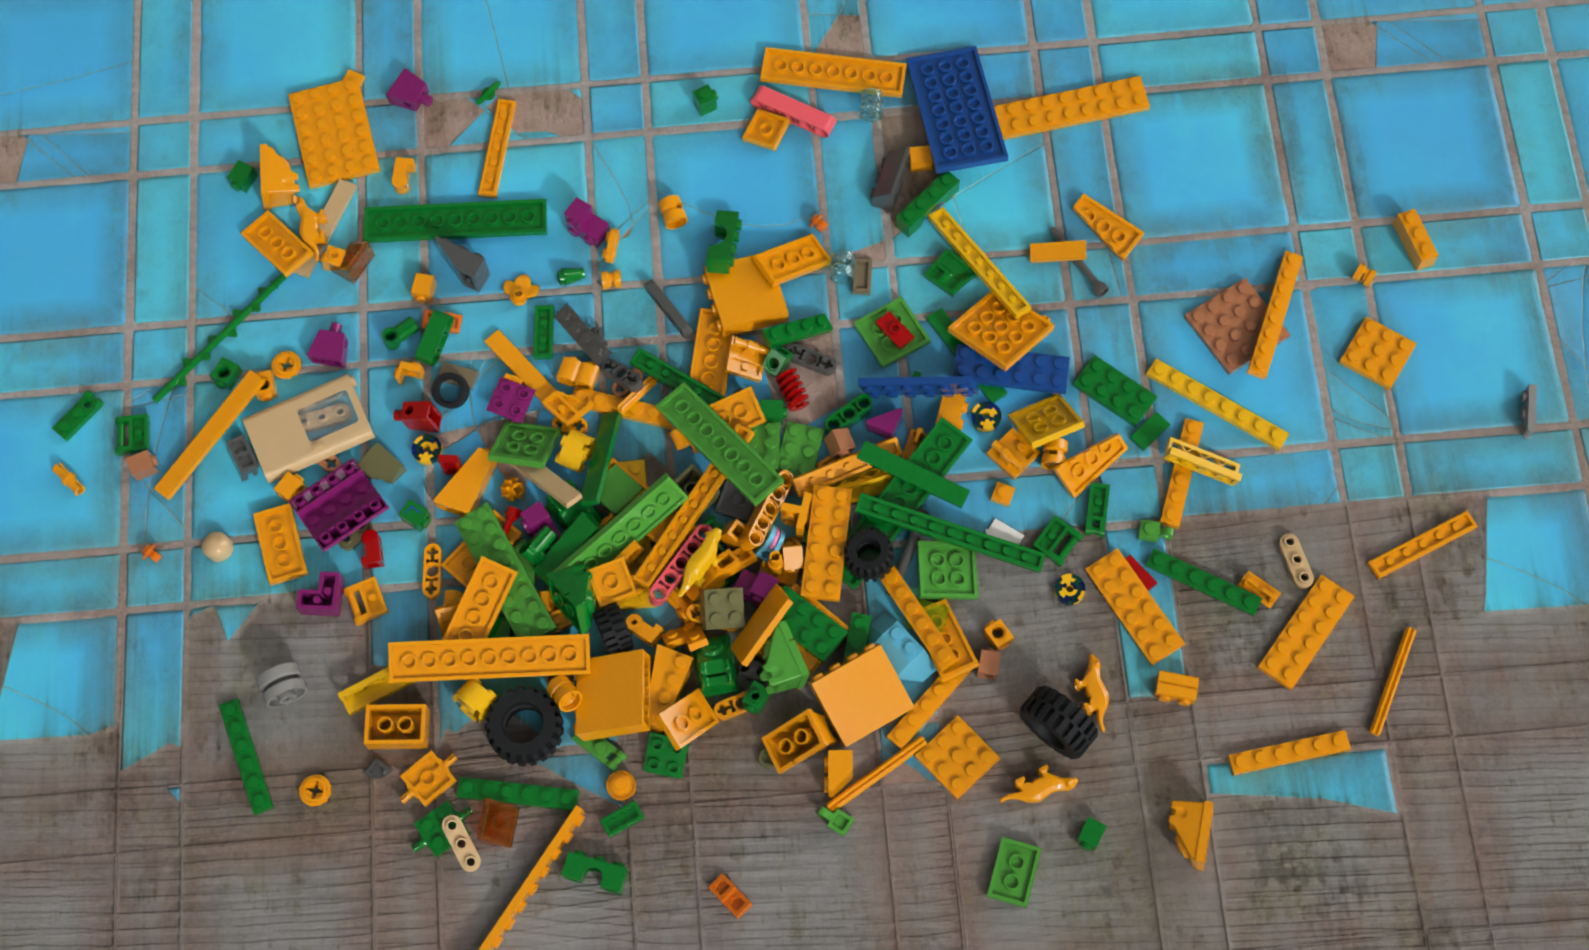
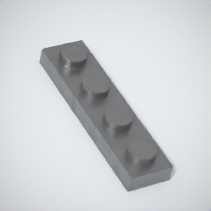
[554,304,611,366]

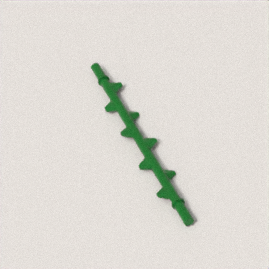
[152,273,289,403]

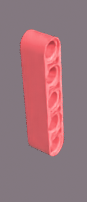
[750,86,837,138]
[648,524,712,606]

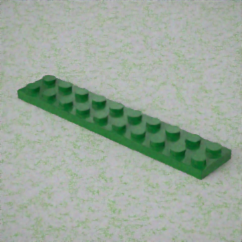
[363,199,547,243]
[842,417,973,591]

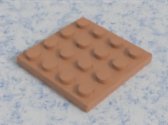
[1184,278,1290,375]

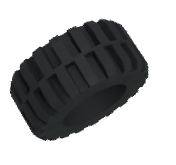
[1019,685,1098,760]
[485,686,564,767]

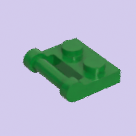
[115,414,150,456]
[1032,516,1083,567]

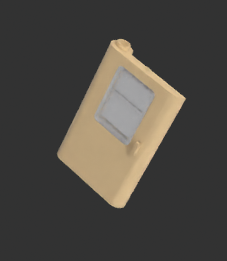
[242,373,375,483]

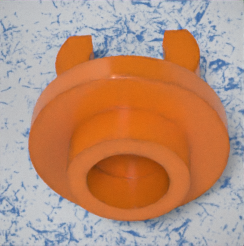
[809,213,828,232]
[141,544,162,563]

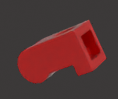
[361,529,384,570]

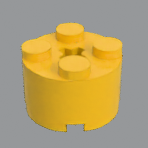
[555,429,595,474]
[452,679,497,724]

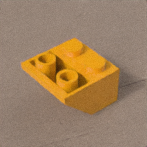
[824,750,853,799]

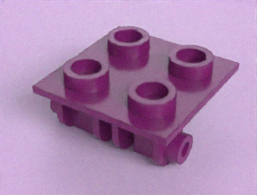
[486,377,536,424]

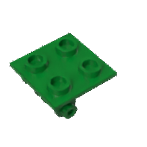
[643,732,690,779]

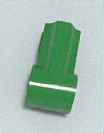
[382,317,420,350]
[519,525,558,565]

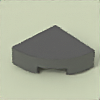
[364,757,393,778]

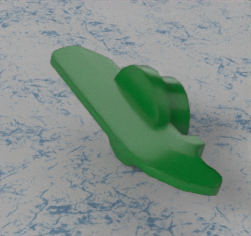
[475,81,501,105]

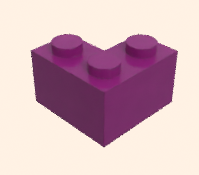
[564,197,610,248]
[520,501,562,555]
[734,569,779,609]
[296,571,345,617]

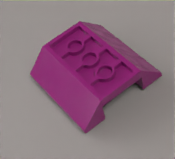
[288,458,389,552]

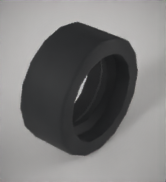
[431,372,470,409]

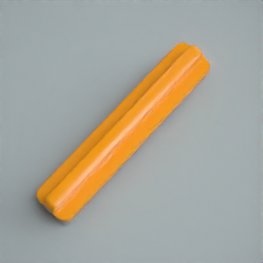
[616,376,657,414]

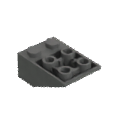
[435,236,490,292]

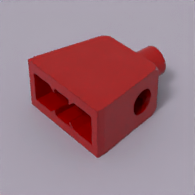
[393,401,442,433]

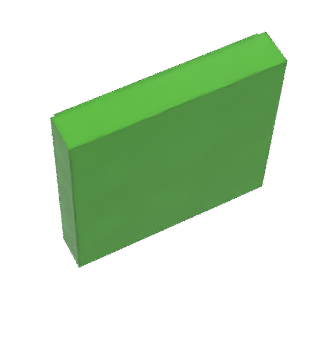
[600,464,643,516]

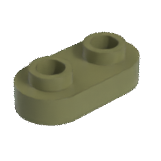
[338,522,373,551]

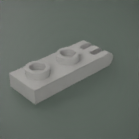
[1520,384,1537,439]

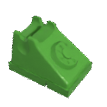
[760,620,810,694]

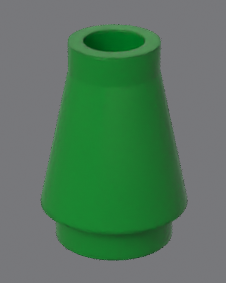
[557,267,585,286]

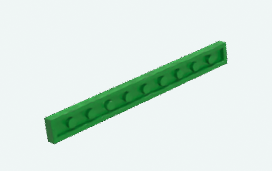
[854,493,1046,573]

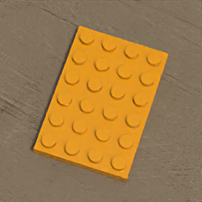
[288,77,381,189]

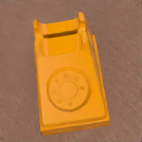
[260,144,300,210]
[761,709,837,774]
[1168,800,1213,871]

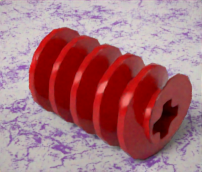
[776,368,809,411]

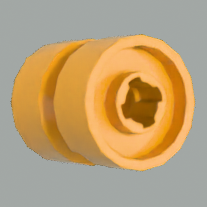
[658,195,688,230]
[1041,438,1068,471]
[547,675,582,712]

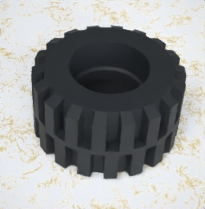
[844,528,894,582]
[593,602,634,655]

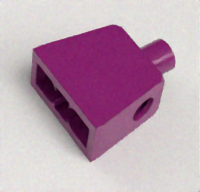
[386,68,433,111]
[307,322,348,368]

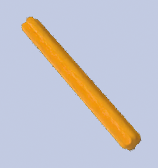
[1369,627,1416,736]
[826,736,927,813]

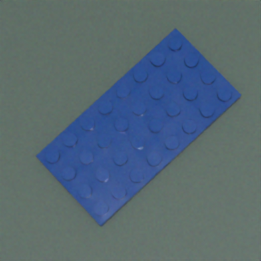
[906,46,1008,174]

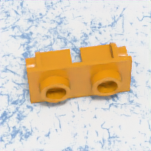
[901,427,928,460]
[1238,571,1281,609]

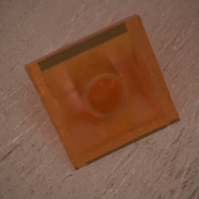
[331,241,375,284]
[477,798,520,848]

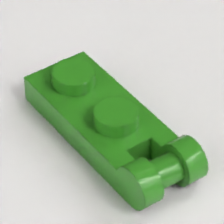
[572,735,627,772]

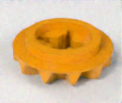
[271,351,302,380]
[299,775,332,807]

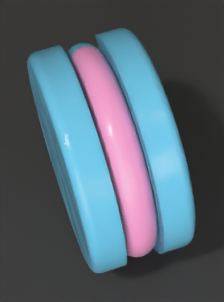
[753,524,785,562]

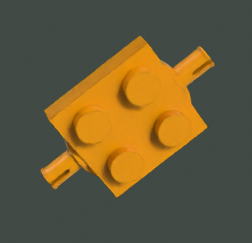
[399,750,458,807]

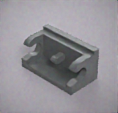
[226,435,259,482]

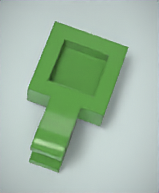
[1138,519,1174,543]
[818,806,855,837]

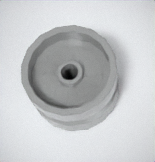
[256,662,308,708]

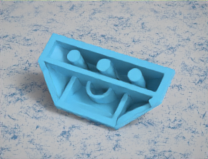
[869,613,937,683]

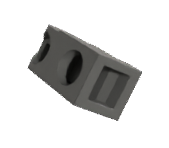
[737,660,769,687]

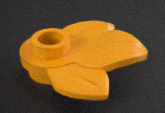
[503,274,540,306]

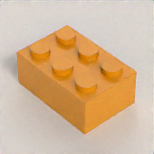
[364,704,430,750]

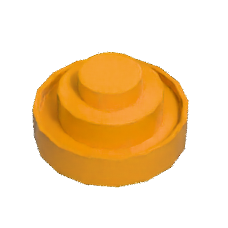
[606,771,636,801]

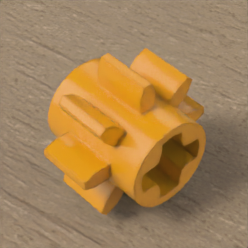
[500,477,525,501]

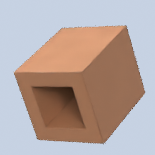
[824,428,856,459]
[126,450,159,481]
[977,648,1001,681]

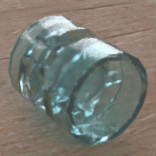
[860,88,883,122]
[830,250,855,284]

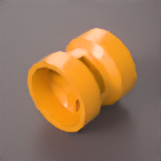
[1352,263,1378,287]
[601,270,622,290]

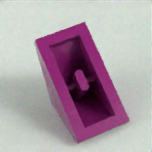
[866,408,903,439]

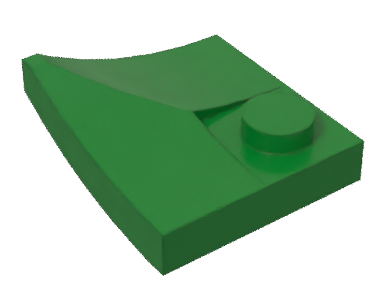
[924,248,977,298]

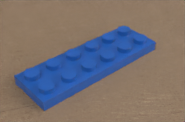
[953,344,1070,395]
[858,376,979,398]

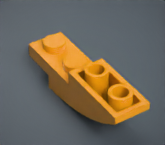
[685,547,757,603]

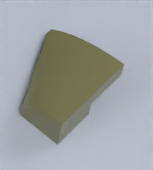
[358,442,406,484]

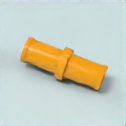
[52,463,85,496]
[768,551,784,576]

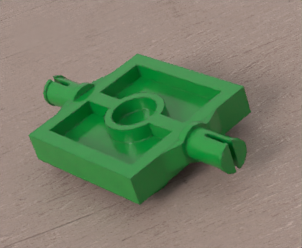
[411,801,473,858]

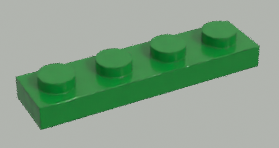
[760,313,833,349]

